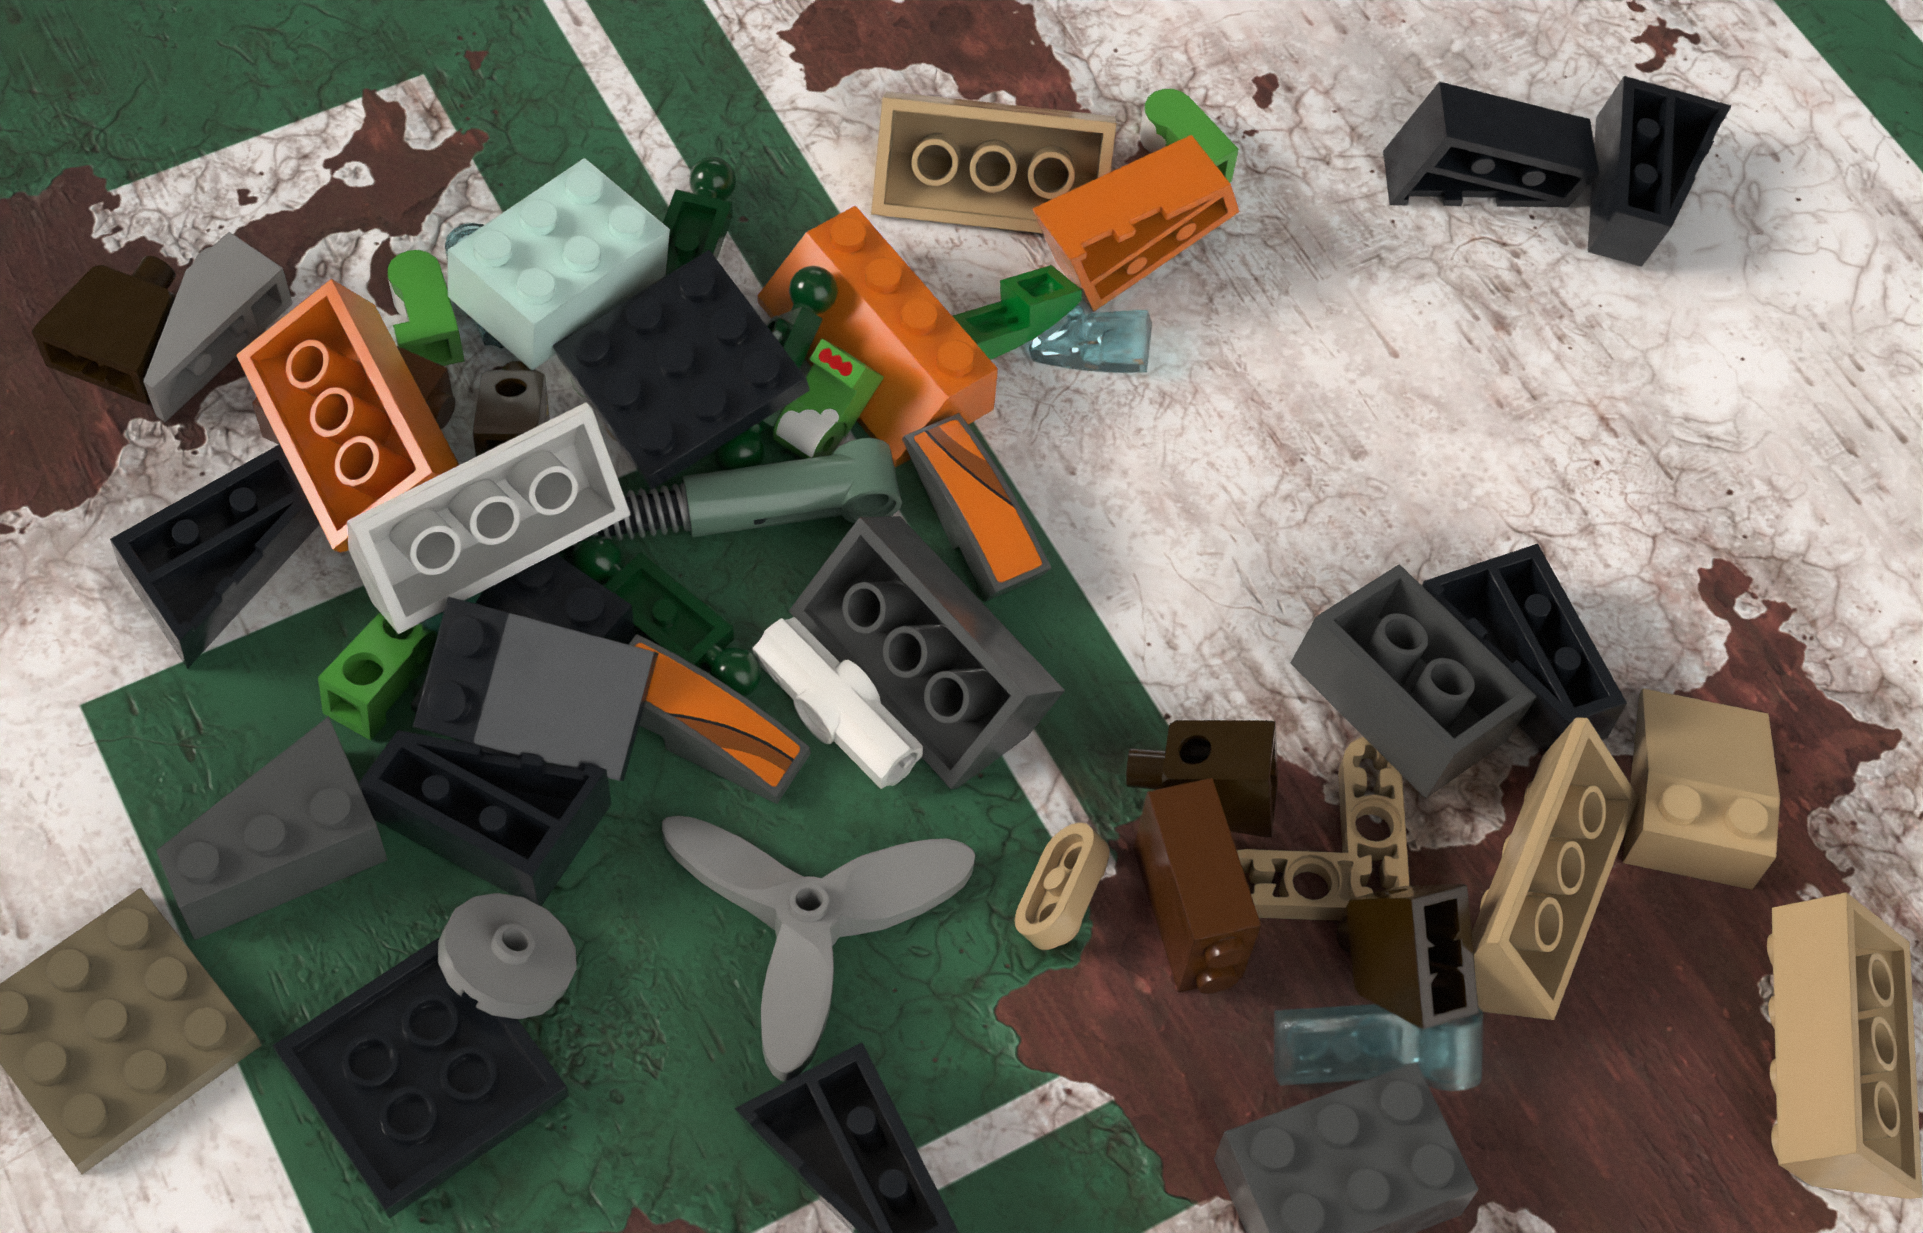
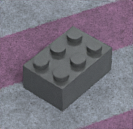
[1290,564,1537,799]
[1214,1062,1478,1233]

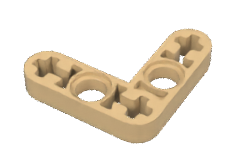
[1237,737,1409,921]

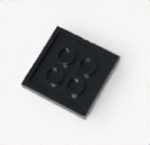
[553,250,810,490]
[272,937,569,1219]

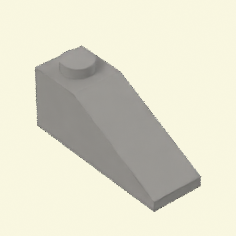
[143,232,293,422]

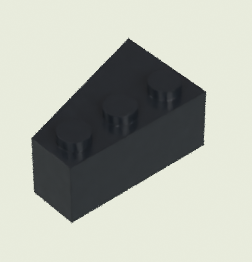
[1587,76,1732,267]

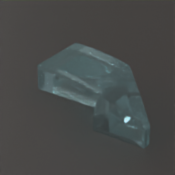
[1028,305,1152,373]

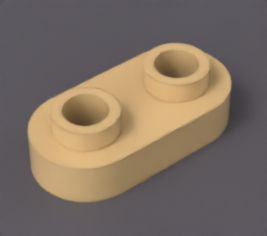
[1015,823,1110,950]

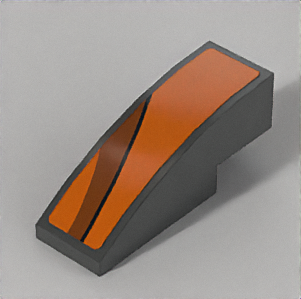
[902,413,1052,602]
[629,634,811,804]

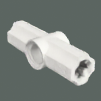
[753,617,923,789]

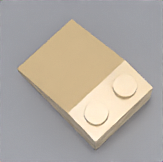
[1623,688,1780,890]

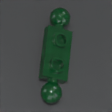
[660,157,736,280]
[715,266,838,470]
[571,535,761,697]

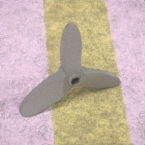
[662,816,975,1081]

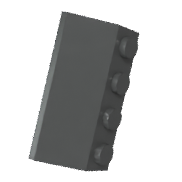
[789,516,1065,789]

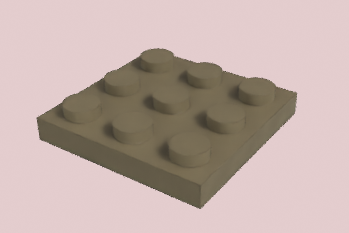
[0,888,262,1175]

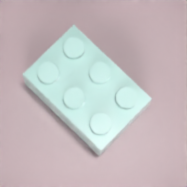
[448,158,670,371]

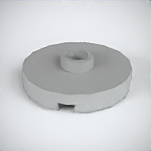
[438,893,577,1019]

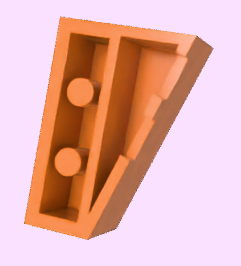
[1032,135,1239,312]

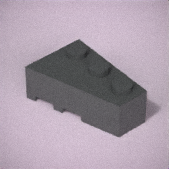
[156,716,388,940]

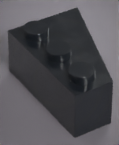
[1383,81,1599,207]
[110,444,320,669]
[1422,544,1627,752]
[359,730,612,906]
[734,1042,959,1233]

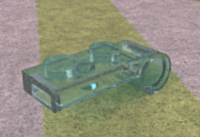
[1274,1004,1484,1091]

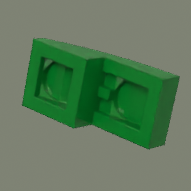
[953,265,1082,360]

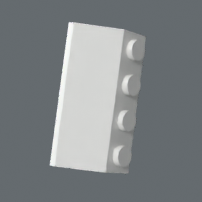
[347,403,631,634]

